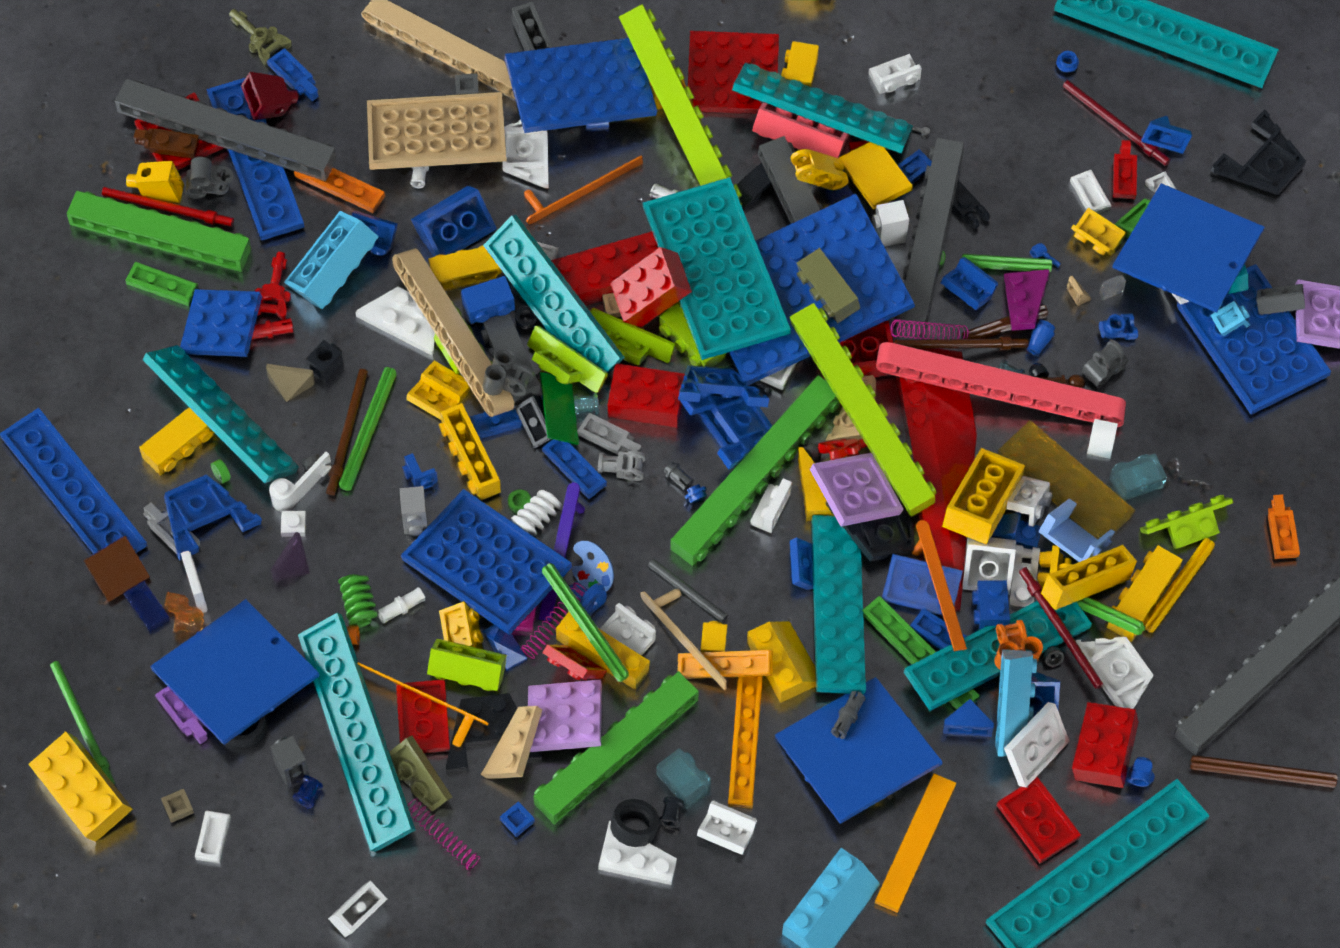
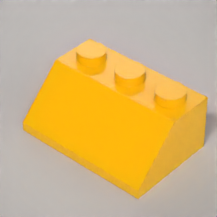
[747,621,816,703]

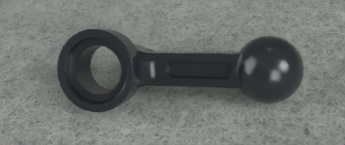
[496,273,538,329]

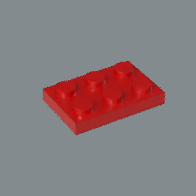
[542,644,607,680]
[396,679,450,753]
[996,777,1081,864]

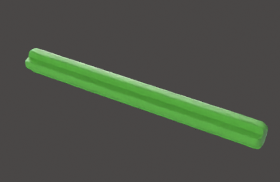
[339,367,396,491]
[542,563,629,682]

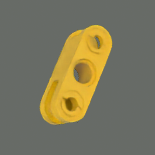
[790,149,849,190]

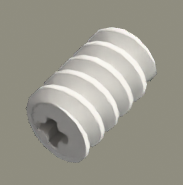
[511,490,563,536]

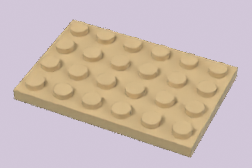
[367,92,506,170]

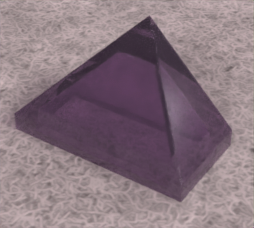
[271,532,310,582]

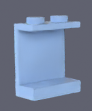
[1038,498,1115,562]

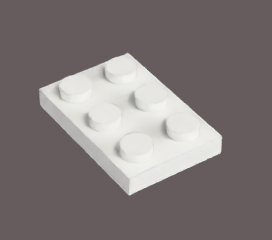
[1004,702,1070,788]

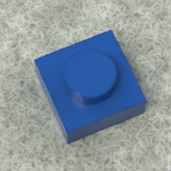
[500,801,535,837]

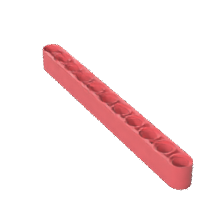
[876,342,1126,427]

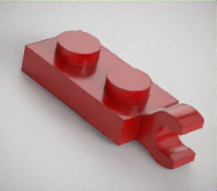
[1113,140,1137,199]

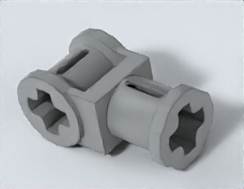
[598,451,646,481]

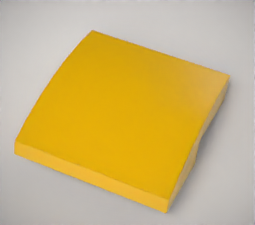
[406,360,471,420]

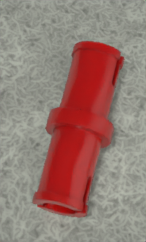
[252,318,294,340]

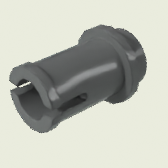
[664,462,694,491]

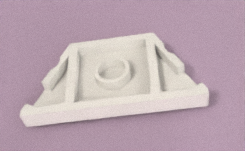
[503,119,549,188]
[355,287,435,356]
[1076,637,1153,709]

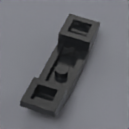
[737,148,802,211]

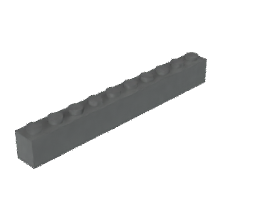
[115,79,337,181]
[891,138,964,343]
[1174,578,1340,755]

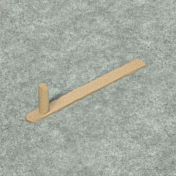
[640,589,727,690]

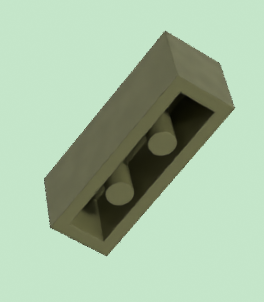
[796,248,861,323]

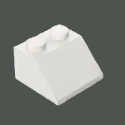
[962,537,1016,595]

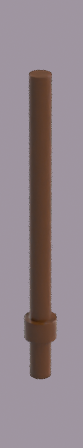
[894,336,1028,350]
[326,369,368,495]

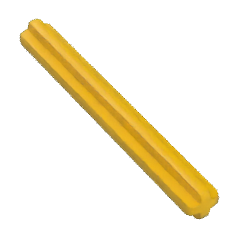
[1143,538,1215,633]

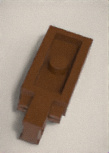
[134,128,199,159]

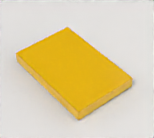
[839,142,913,209]

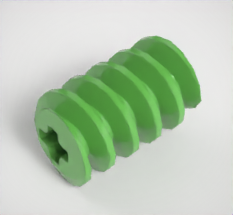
[338,574,378,628]

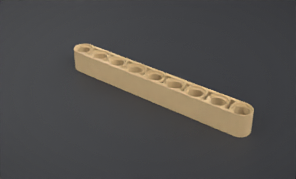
[361,0,515,100]
[392,248,514,417]

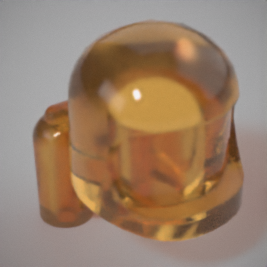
[163,592,204,634]

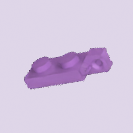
[155,686,208,744]

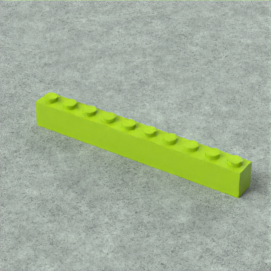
[619,4,742,204]
[790,303,937,517]

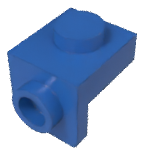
[402,453,438,489]

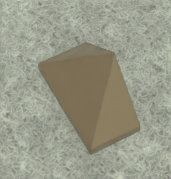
[266,364,315,402]

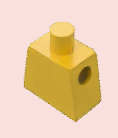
[126,161,184,204]

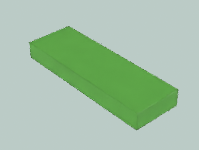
[125,262,199,306]

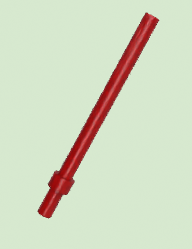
[102,187,234,227]

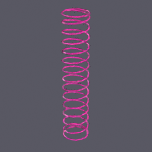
[891,320,968,339]
[521,582,587,659]
[408,798,480,870]

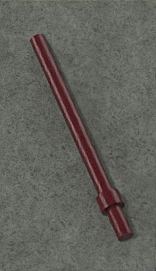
[1063,80,1171,166]
[1019,567,1104,689]

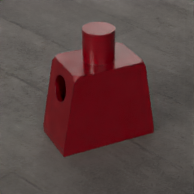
[241,72,298,120]

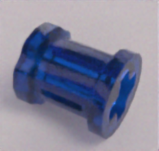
[292,775,323,808]

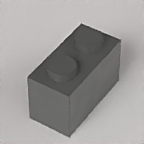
[270,735,310,789]

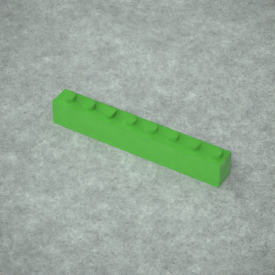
[67,191,251,272]
[534,671,699,825]

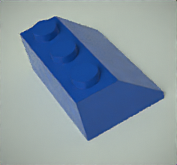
[411,186,497,256]

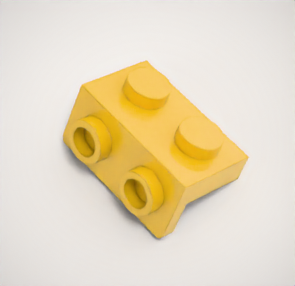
[1071,208,1127,256]

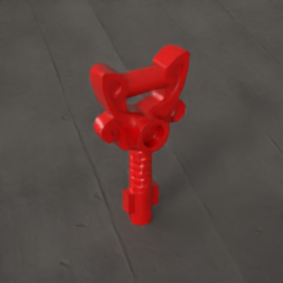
[255,252,291,320]
[818,439,867,460]

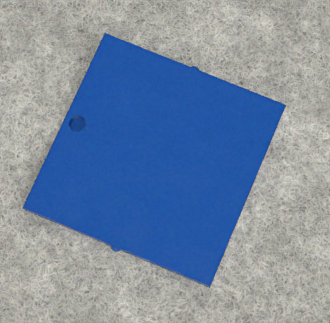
[1112,183,1264,313]
[151,599,319,745]
[775,677,942,824]

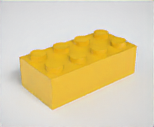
[942,448,1025,545]
[29,731,133,842]

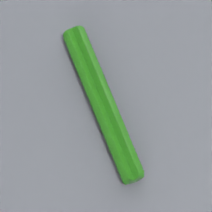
[961,254,1052,272]
[1077,597,1145,635]

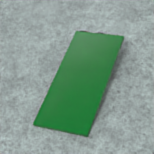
[536,371,579,445]

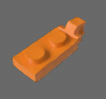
[1268,494,1300,559]

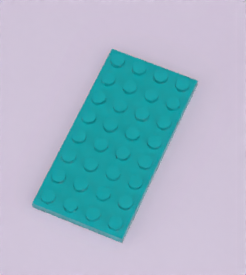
[643,177,791,360]

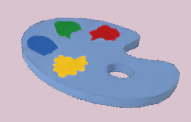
[572,541,614,592]

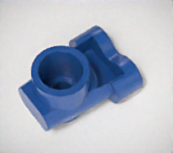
[1098,313,1138,340]
[1126,757,1155,787]

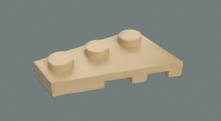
[481,706,542,779]

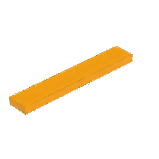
[728,676,763,809]
[875,773,956,913]

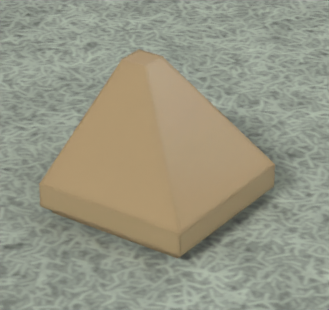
[1067,276,1091,306]

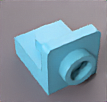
[1210,301,1250,336]

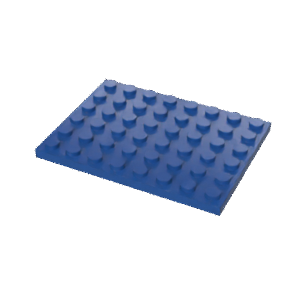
[729,194,915,386]

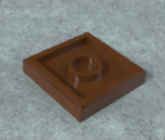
[83,536,150,602]

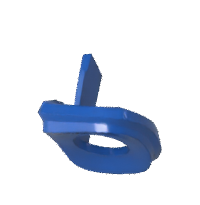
[569,581,607,617]

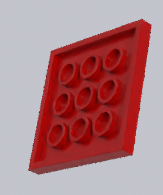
[688,31,779,114]

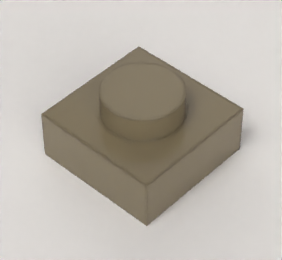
[161,789,194,823]

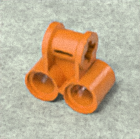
[994,620,1043,670]

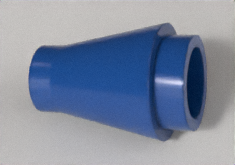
[1027,320,1055,356]

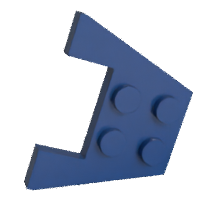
[678,365,769,407]
[681,395,773,470]
[164,474,262,561]

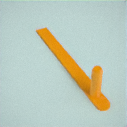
[357,662,489,747]

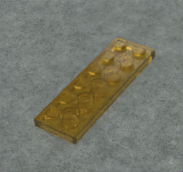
[997,420,1135,539]

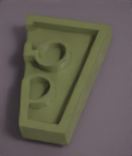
[389,736,452,812]

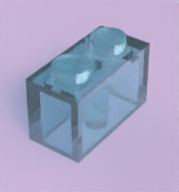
[1109,453,1167,502]
[656,748,711,810]

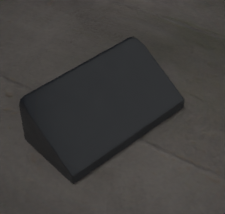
[514,396,552,448]

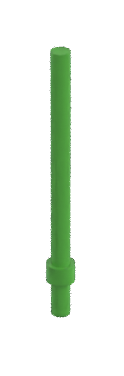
[50,661,115,785]

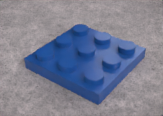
[180,289,262,357]

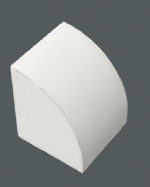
[1087,419,1118,459]

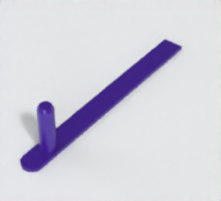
[539,482,585,622]

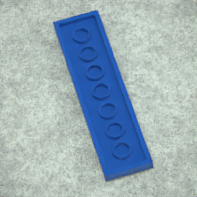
[206,78,305,241]
[0,408,147,554]

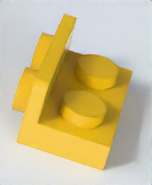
[439,601,484,649]

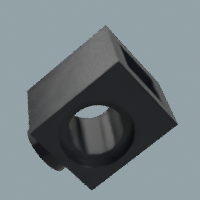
[306,340,343,382]

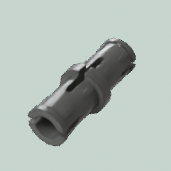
[831,691,866,739]

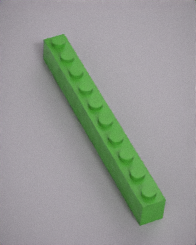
[671,375,840,566]

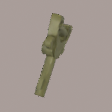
[229,9,292,66]

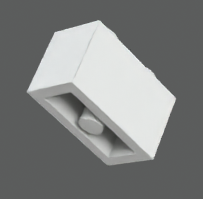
[873,200,909,247]
[328,881,387,937]

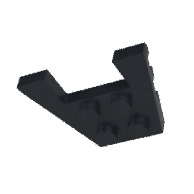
[1210,109,1306,195]
[825,486,915,562]
[446,693,542,773]

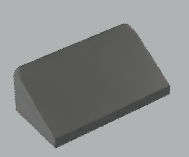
[1257,284,1305,315]

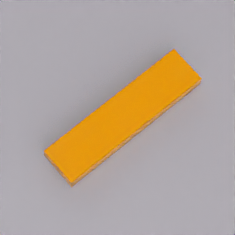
[678,650,773,679]

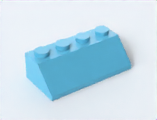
[284,211,379,309]
[995,649,1037,757]
[782,848,881,948]

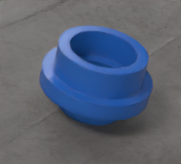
[1056,51,1079,72]
[684,484,708,504]

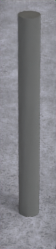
[648,559,728,623]

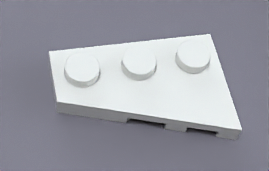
[598,820,677,885]

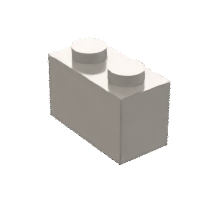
[399,486,428,536]

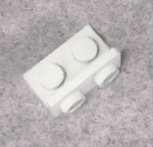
[869,54,922,94]
[1007,476,1052,527]
[750,479,792,533]

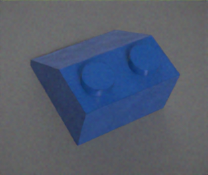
[461,276,515,324]

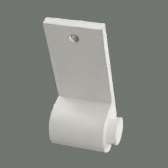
[269,452,332,512]

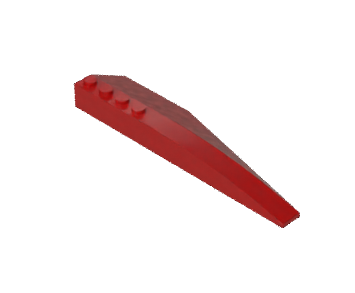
[895,349,977,612]

